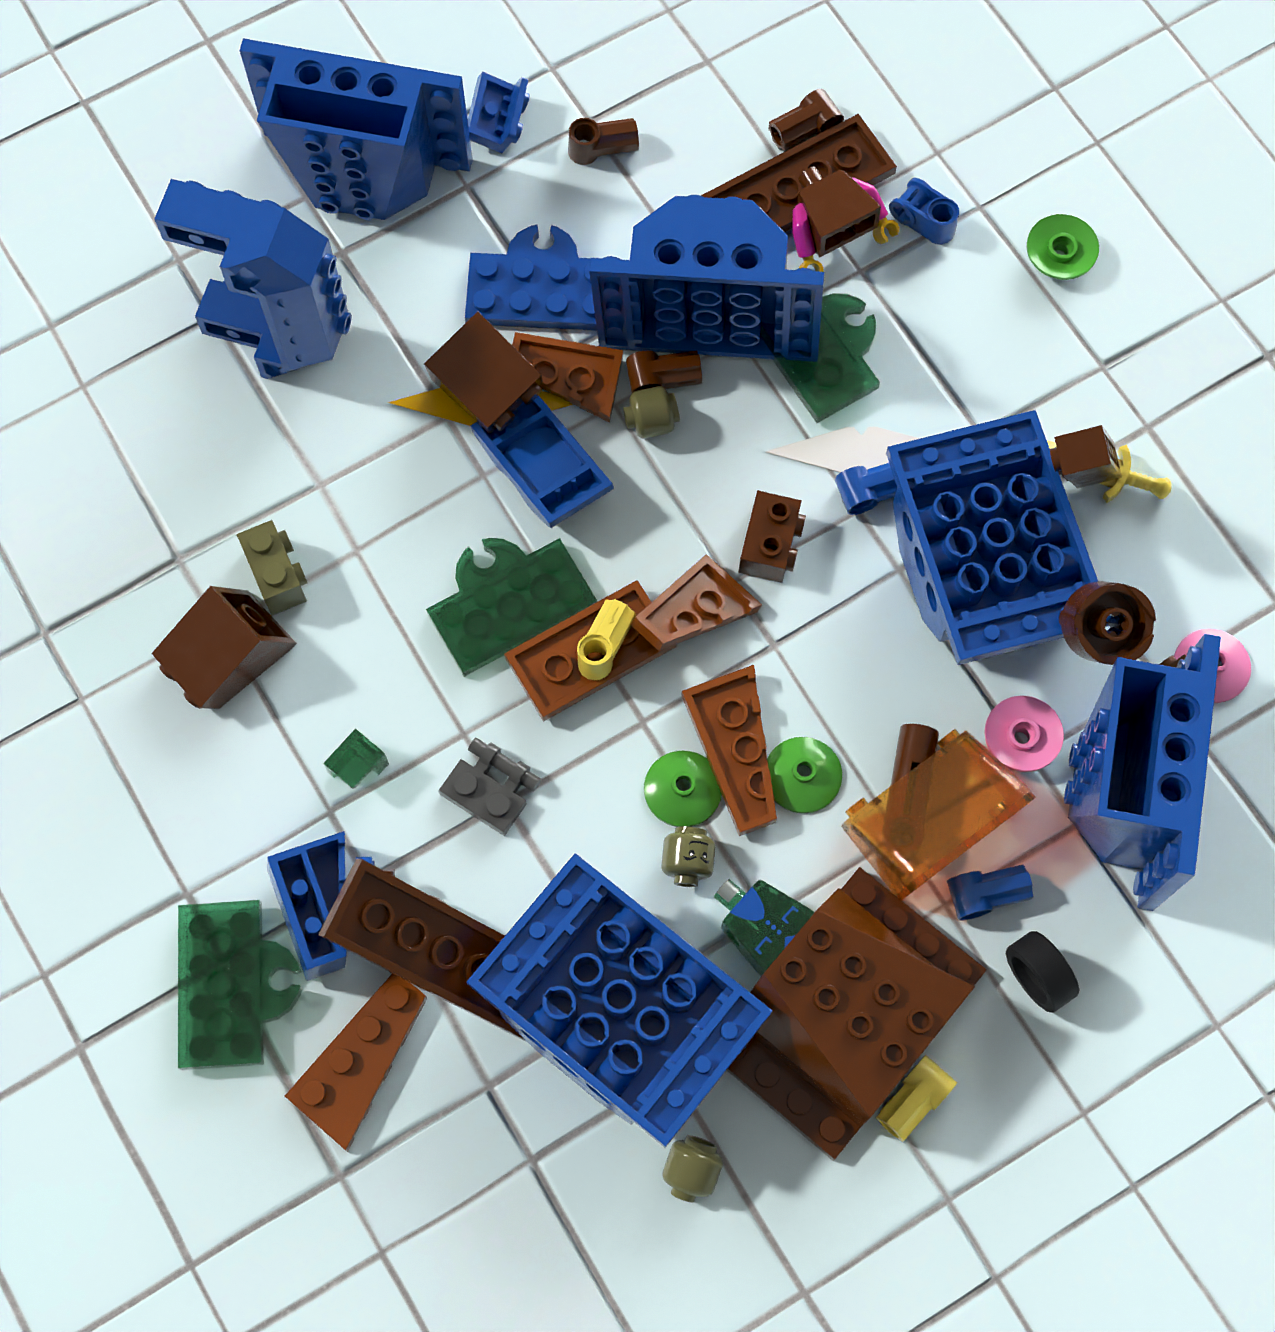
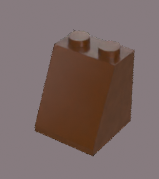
[424,311,543,434]
[151,586,297,709]

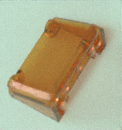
[841,729,1036,900]

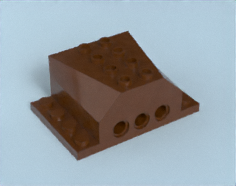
[727,867,987,1161]

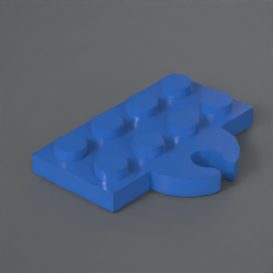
[465,224,597,331]

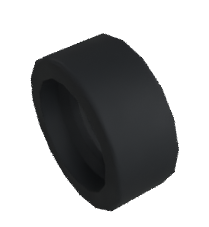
[1005,931,1080,1013]

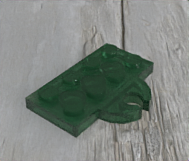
[760,293,880,423]
[426,538,597,677]
[178,900,303,1070]

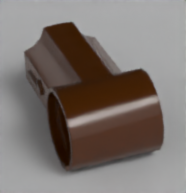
[768,89,844,151]
[568,118,639,165]
[626,350,702,393]

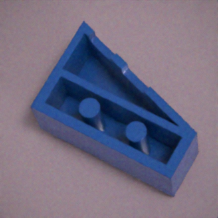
[267,831,347,981]

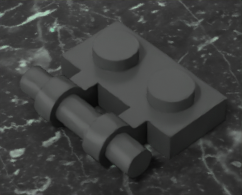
[438,738,541,836]

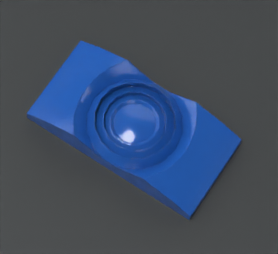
[470,396,614,528]

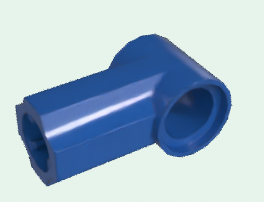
[835,463,897,515]
[947,864,1034,921]

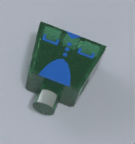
[714,879,815,976]

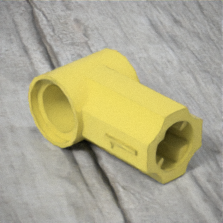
[577,599,636,680]
[876,1055,957,1142]

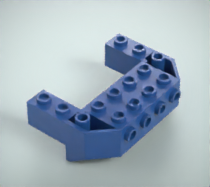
[154,179,352,379]

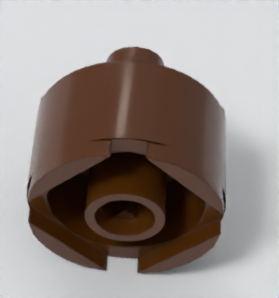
[1059,581,1156,665]

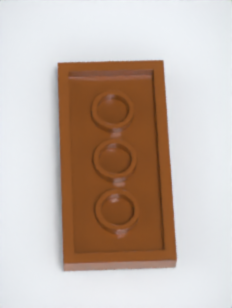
[504,580,677,722]

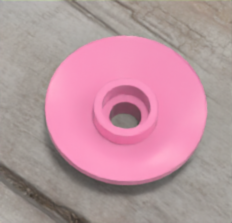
[1174,629,1251,703]
[984,696,1064,772]

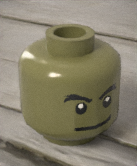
[661,826,715,887]

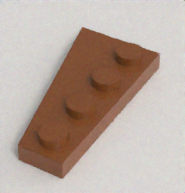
[681,665,777,836]
[285,974,427,1152]

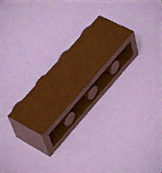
[1050,425,1122,489]

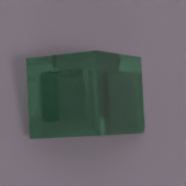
[323,728,389,789]

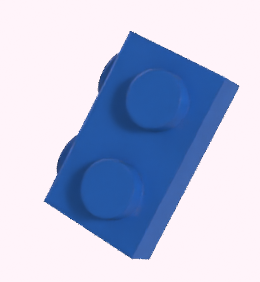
[468,71,530,153]

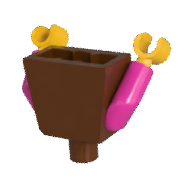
[792,167,900,272]

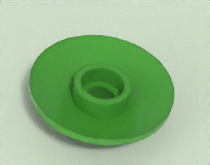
[1026,214,1099,280]
[767,737,842,813]
[644,750,722,827]

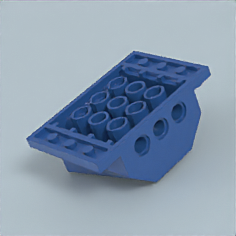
[239,38,473,220]
[589,195,824,362]
[886,410,1111,665]
[1064,634,1221,911]
[467,853,773,1148]

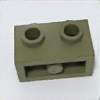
[236,520,308,616]

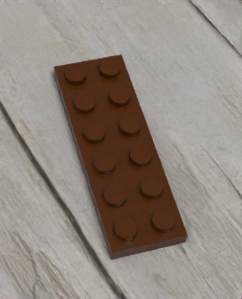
[700,113,897,232]
[318,858,527,1042]

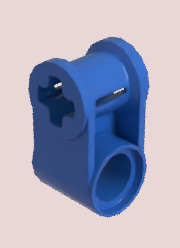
[889,178,959,244]

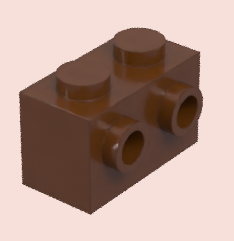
[738,490,806,583]

